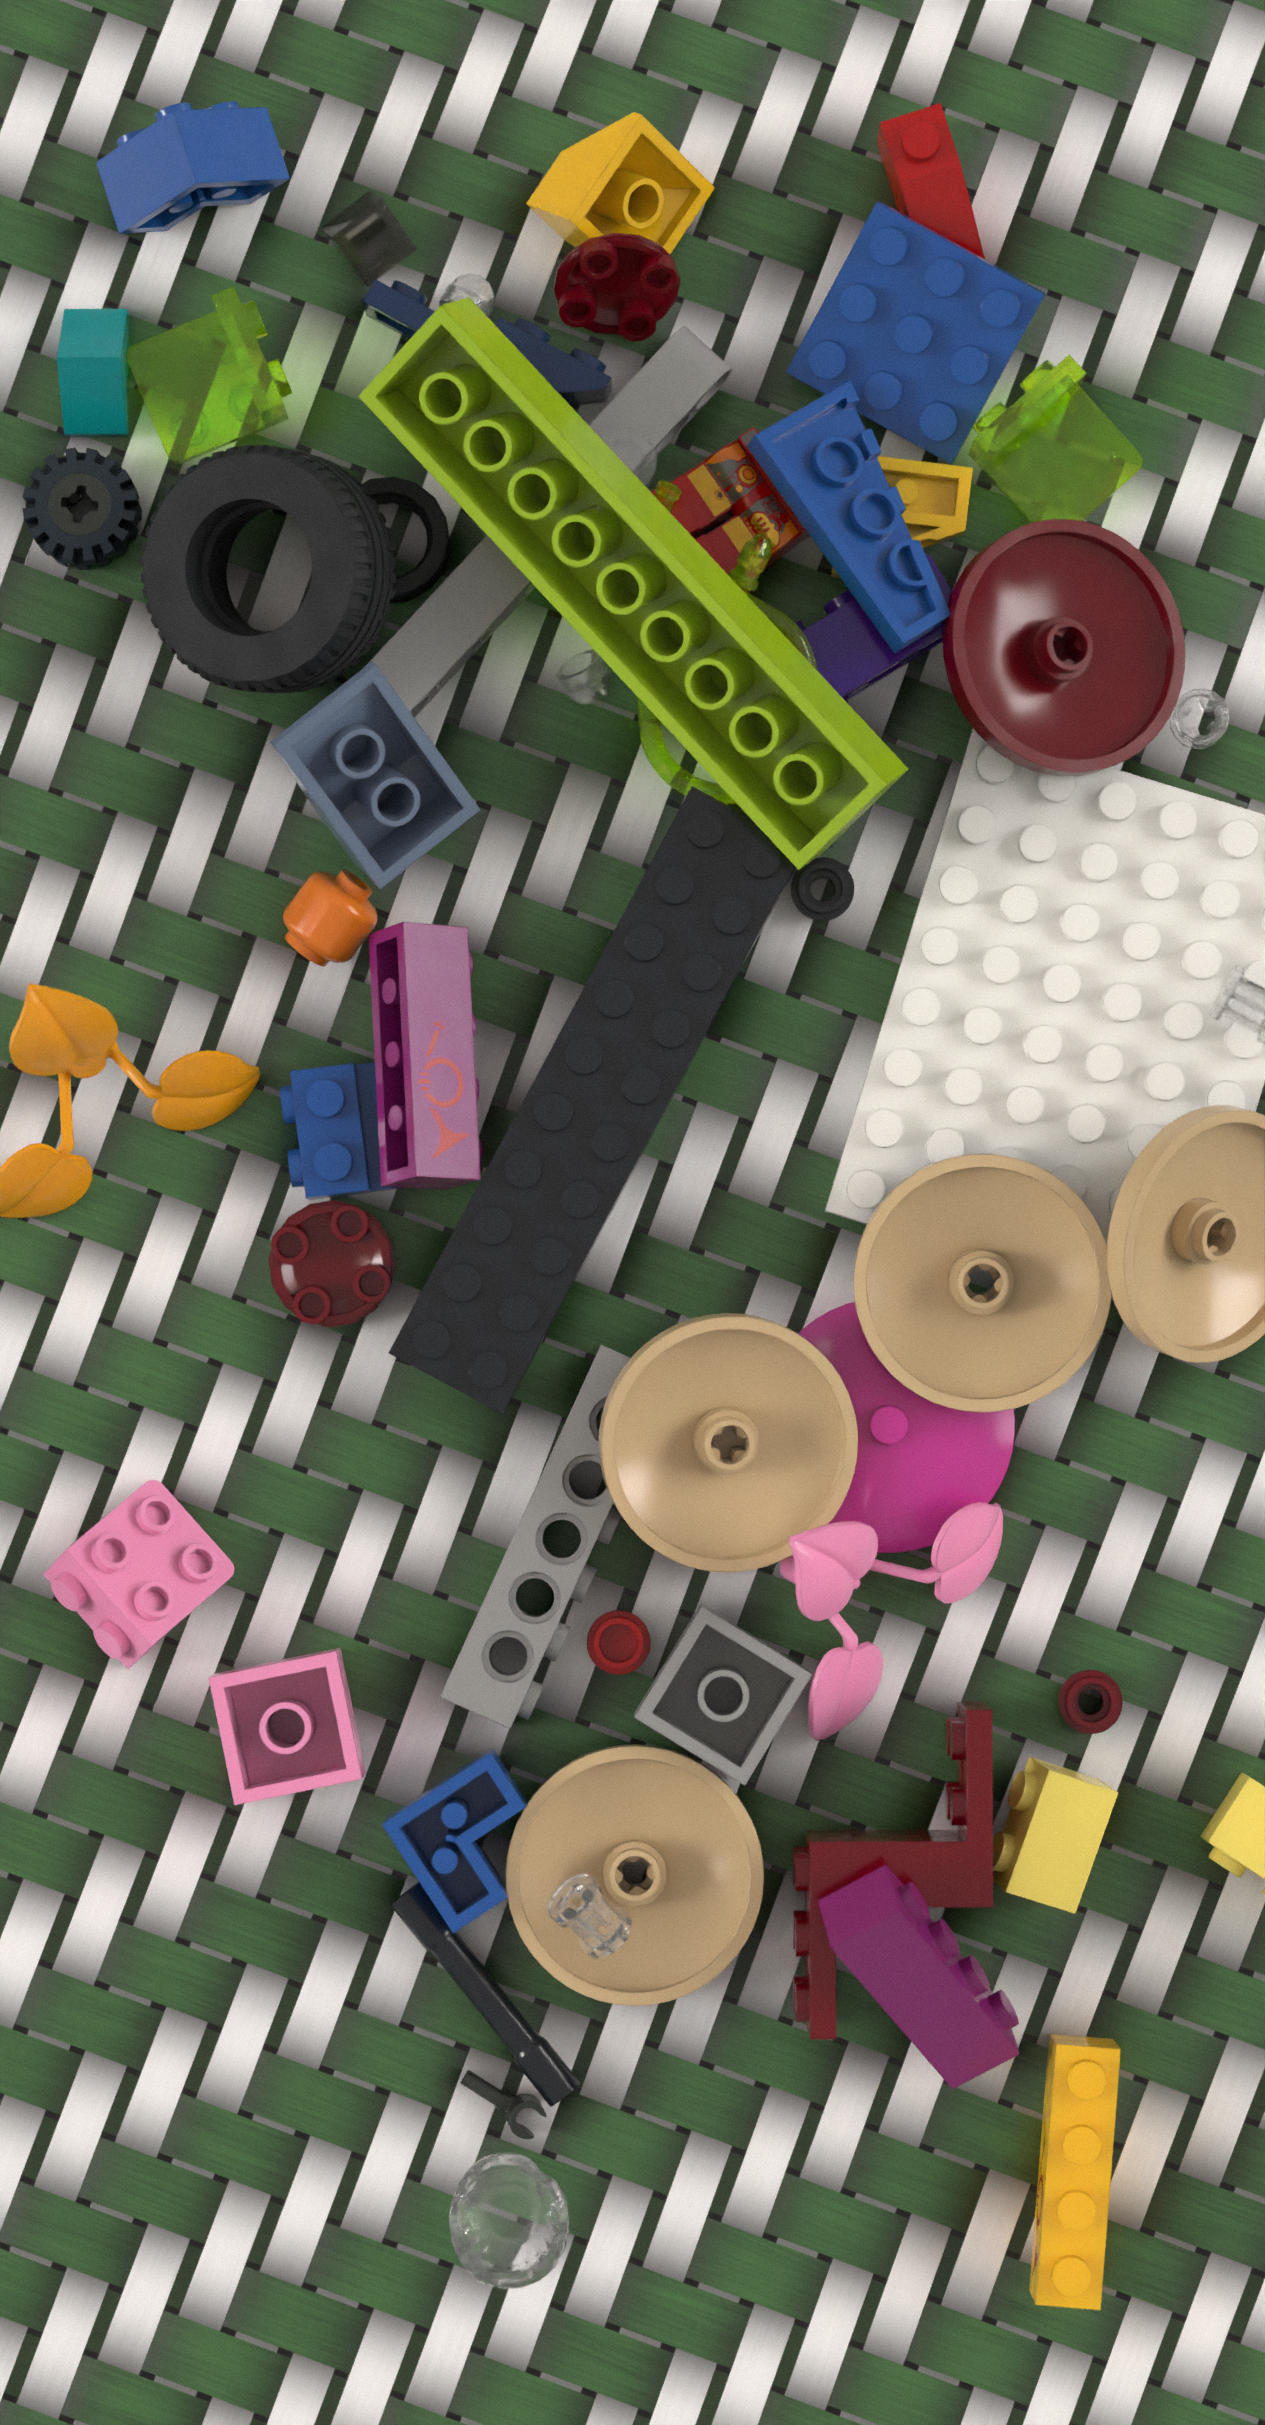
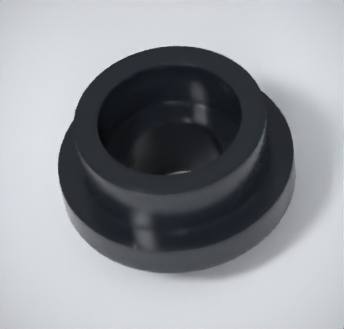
[791,857,854,921]

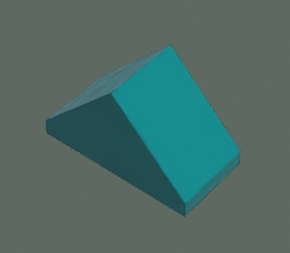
[57,309,129,437]

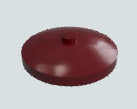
[942,519,1185,776]

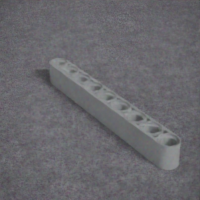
[365,326,732,718]

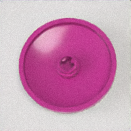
[798,1302,1015,1553]

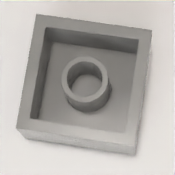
[634,1604,813,1785]

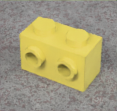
[993,1756,1119,1914]

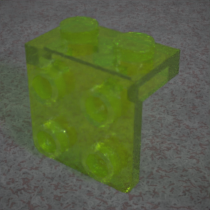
[126,286,293,464]
[968,354,1143,523]

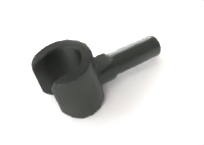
[460,2070,547,2139]

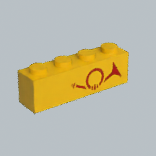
[1029,2034,1121,2310]

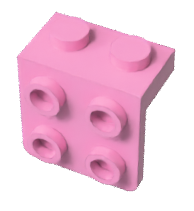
[43,1480,234,1669]

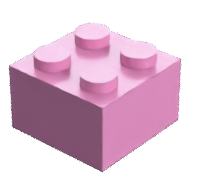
[209,1647,366,1805]

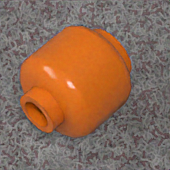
[283,869,377,967]

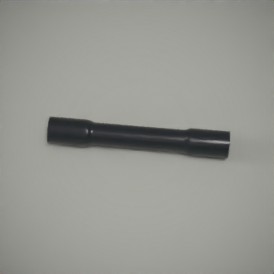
[390,1882,580,2107]

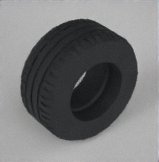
[141,445,396,694]

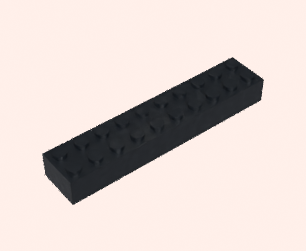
[389,787,796,1414]

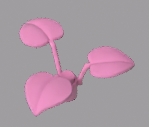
[780,1502,1003,1741]

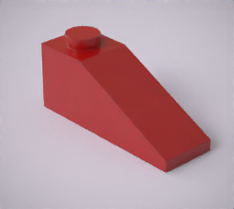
[876,103,985,259]

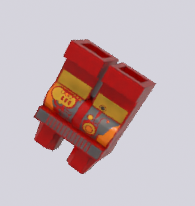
[650,427,810,587]

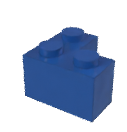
[96,101,290,234]
[382,1747,528,1933]

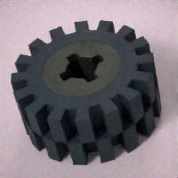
[22,447,142,570]

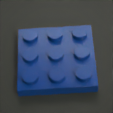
[786,201,1046,465]

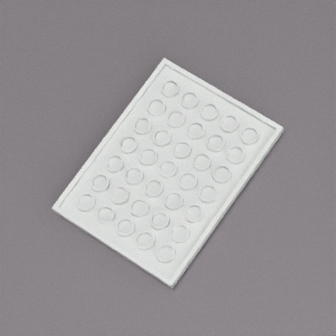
[824,728,1265,1300]

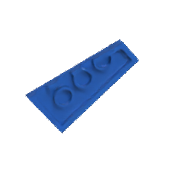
[747,380,950,654]

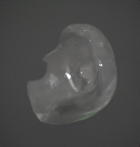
[449,2151,569,2289]

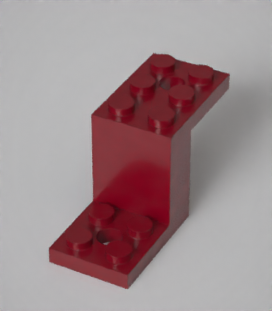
[792,1702,993,2040]

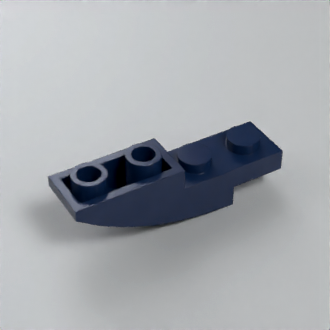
[363,279,612,406]

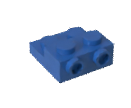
[280,1062,402,1200]

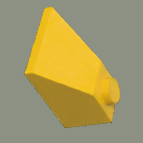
[526,112,715,254]

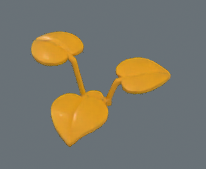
[0,983,260,1218]

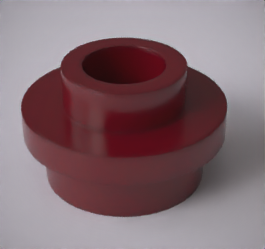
[1058,1670,1123,1734]

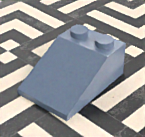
[270,661,480,889]

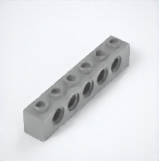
[440,1345,631,1729]

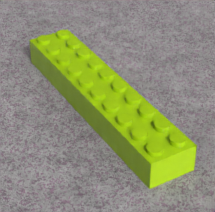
[358,297,909,870]

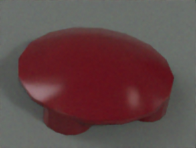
[554,233,681,342]
[268,1200,396,1327]

